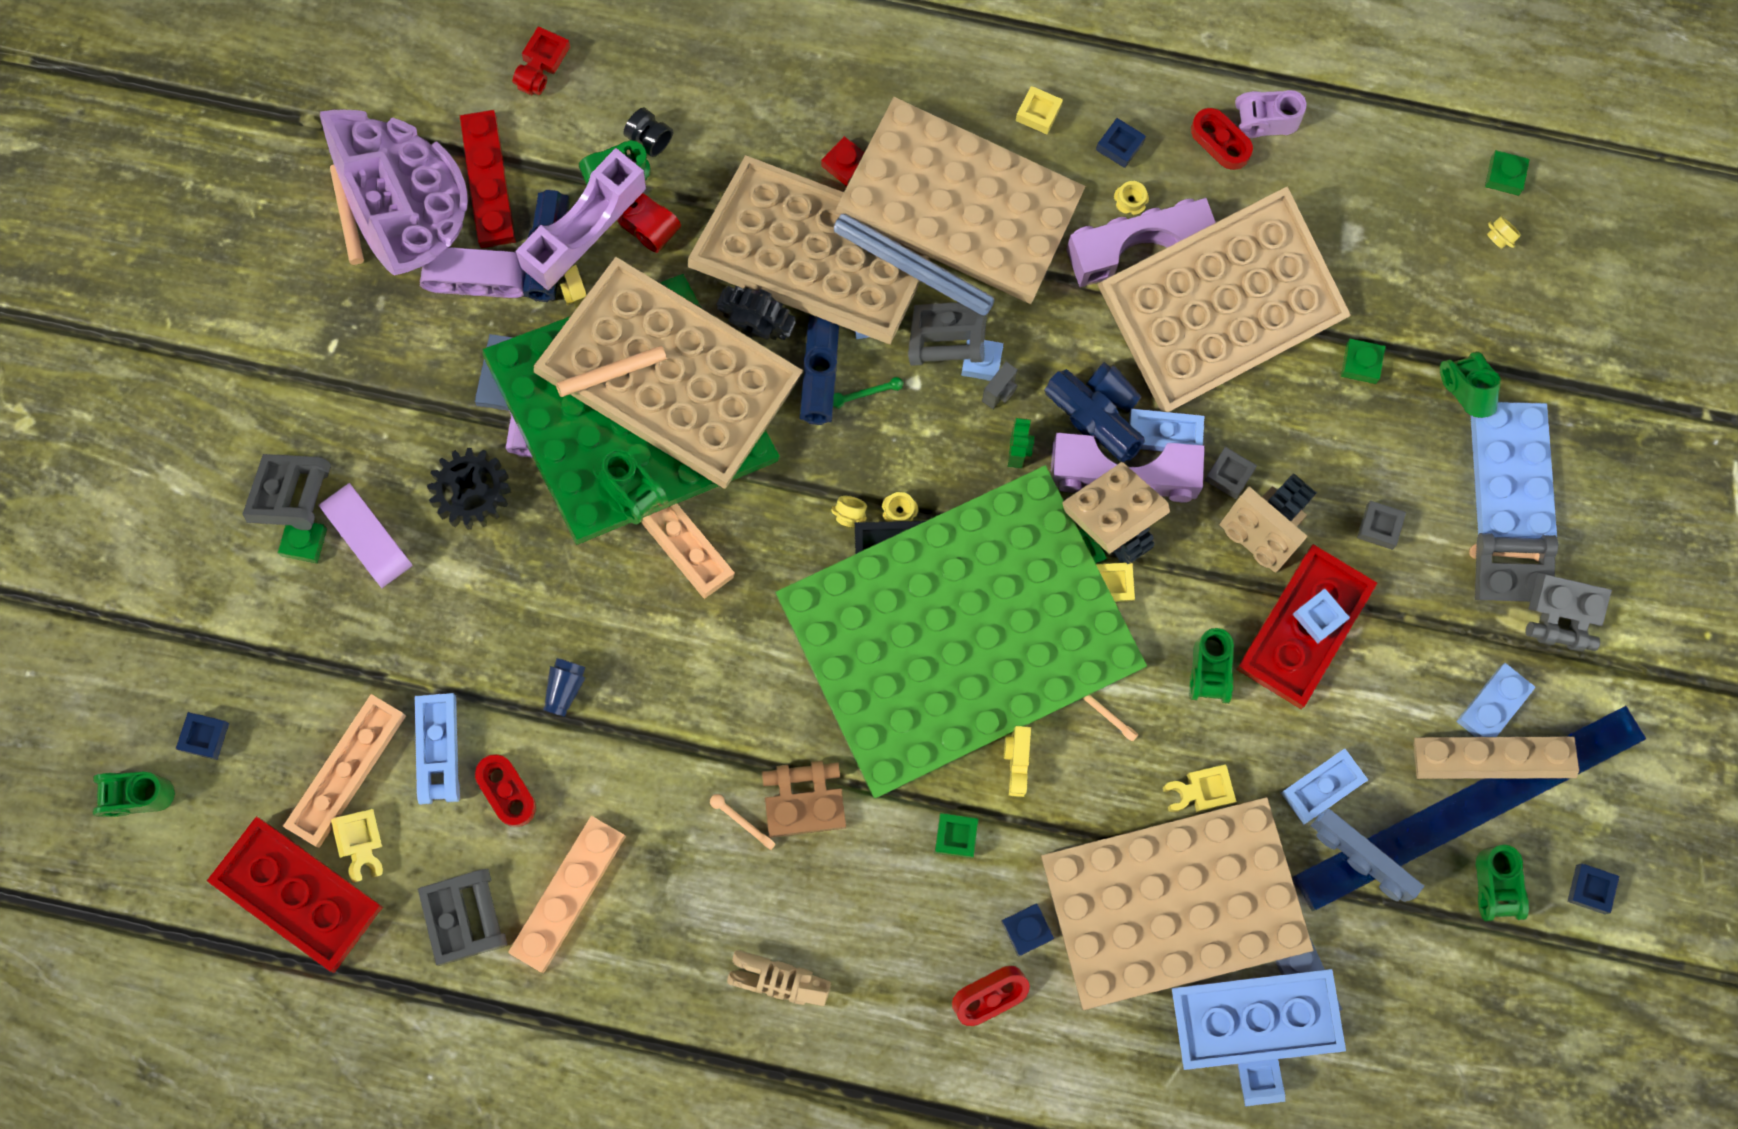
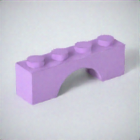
[516,148,646,291]
[1066,198,1216,287]
[1051,433,1204,502]

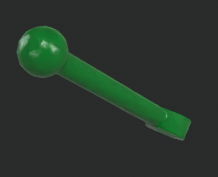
[833,377,904,409]

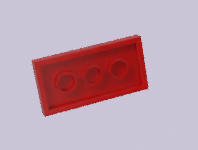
[1236,544,1378,709]
[207,816,383,973]

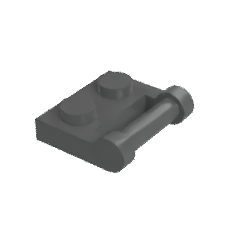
[908,302,987,366]
[243,454,331,530]
[1475,533,1558,602]
[418,869,508,966]

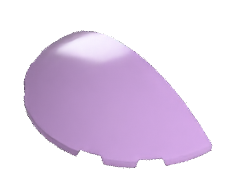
[320,110,468,275]

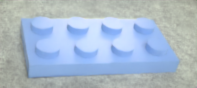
[1471,402,1557,538]
[1172,969,1346,1070]

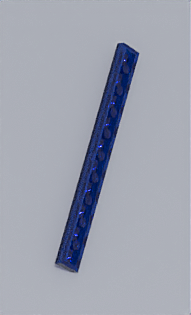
[1293,706,1646,912]

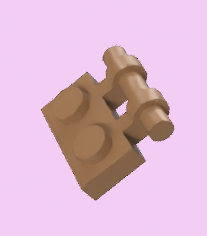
[762,760,846,838]

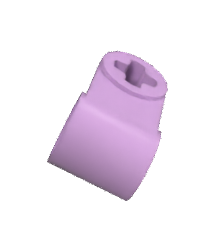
[1235,90,1307,138]

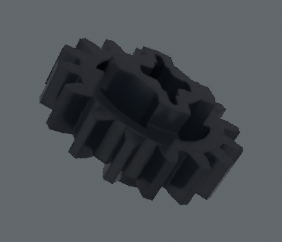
[716,286,796,340]
[427,448,511,530]

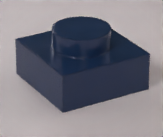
[1096,118,1146,168]
[176,712,229,760]
[1567,863,1620,915]
[1001,903,1054,957]

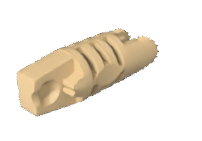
[727,950,831,1006]

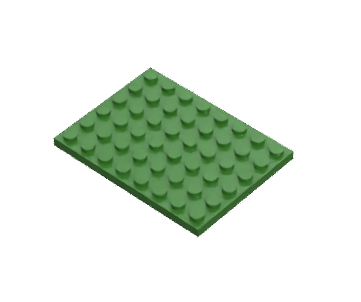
[775,465,1147,799]

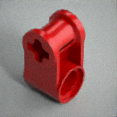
[617,193,681,253]

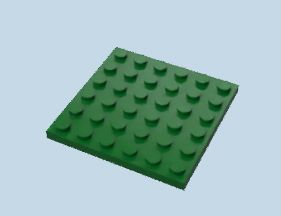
[482,274,780,545]

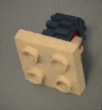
[1062,462,1170,565]
[1219,473,1317,573]

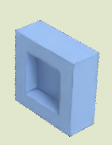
[961,340,1004,381]
[1293,589,1350,644]
[1238,1059,1285,1106]

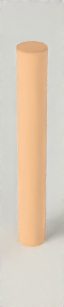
[330,164,364,265]
[556,346,666,397]

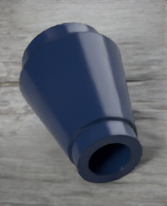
[1086,362,1142,413]
[543,658,586,717]

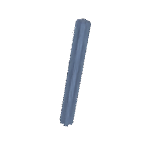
[834,214,994,316]

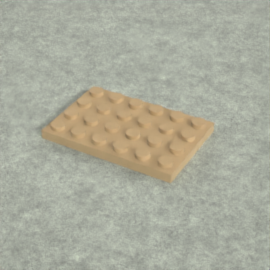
[835,97,1086,304]
[688,155,931,345]
[1097,186,1351,412]
[534,257,803,489]
[1041,797,1314,1011]

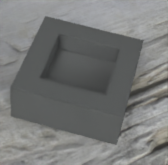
[982,362,1018,410]
[1204,447,1257,499]
[1357,500,1406,550]

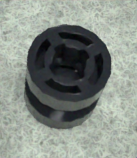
[623,107,673,157]

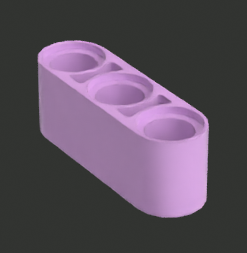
[420,247,526,298]
[319,483,413,588]

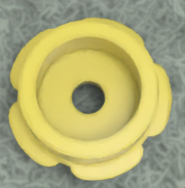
[1114,181,1149,215]
[1487,216,1521,249]
[882,492,918,522]
[831,496,867,527]

